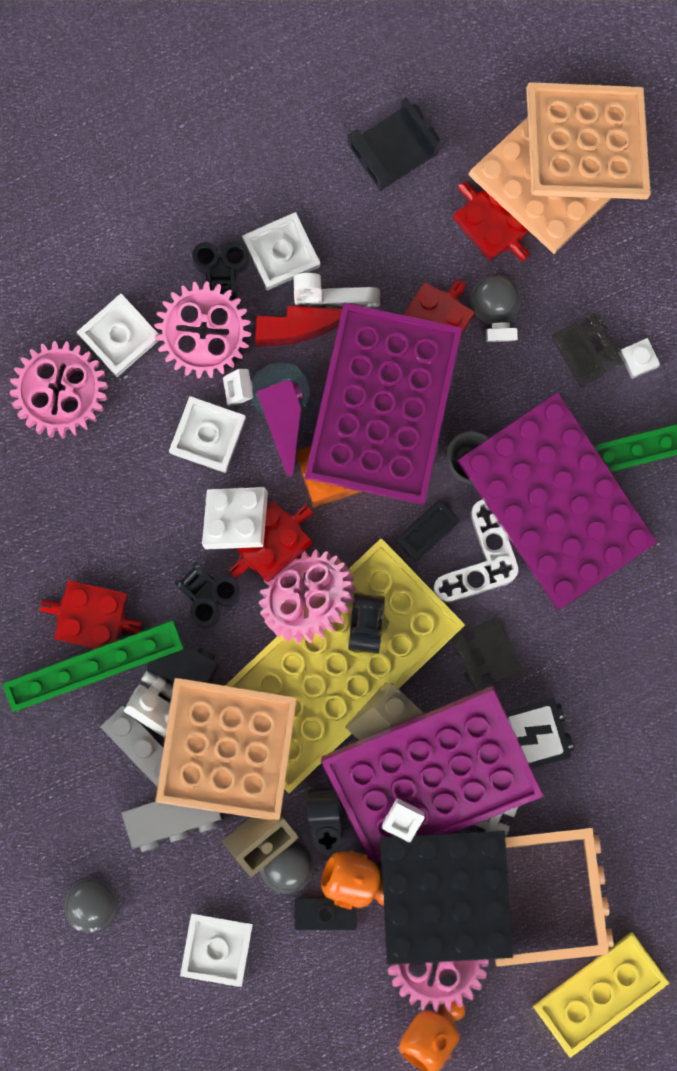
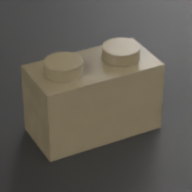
[221,815,299,877]

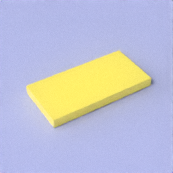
[532,932,669,1058]

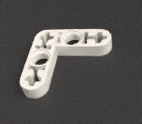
[294,273,381,309]
[433,500,518,603]

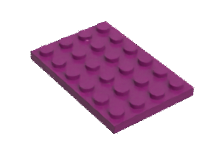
[305,303,462,505]
[457,392,657,610]
[321,686,543,864]

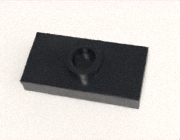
[395,499,460,562]
[295,899,357,930]

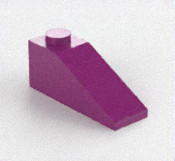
[256,378,304,477]

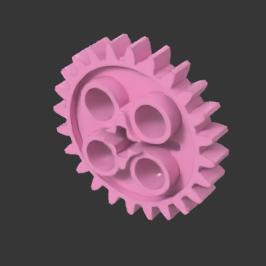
[154,281,251,378]
[10,341,108,438]
[259,550,356,643]
[388,960,488,1013]

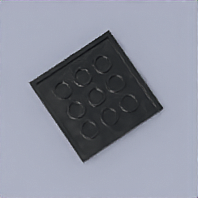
[380,831,513,965]

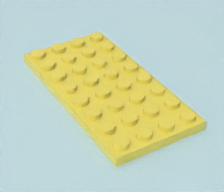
[225,538,465,794]

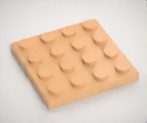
[526,82,650,199]
[469,117,612,254]
[155,678,296,820]

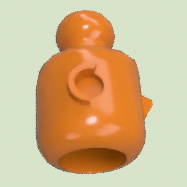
[321,850,384,909]
[399,1001,465,1071]

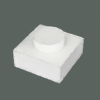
[485,323,518,342]
[619,338,660,379]
[223,369,253,406]
[382,798,425,842]

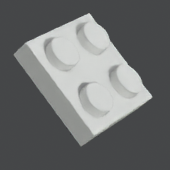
[242,212,321,291]
[77,294,159,377]
[169,396,246,473]
[202,487,268,549]
[180,914,253,987]

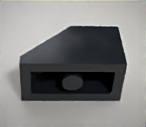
[146,647,219,683]

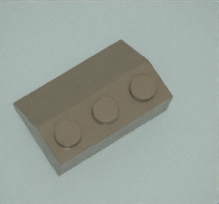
[345,682,424,741]

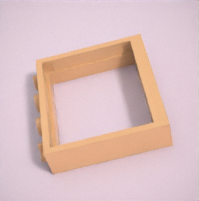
[495,828,613,967]

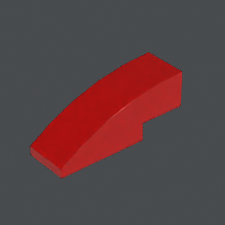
[255,306,342,346]

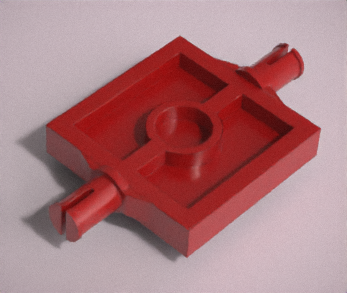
[453,180,531,263]
[403,279,475,337]
[228,500,314,583]
[40,580,143,648]

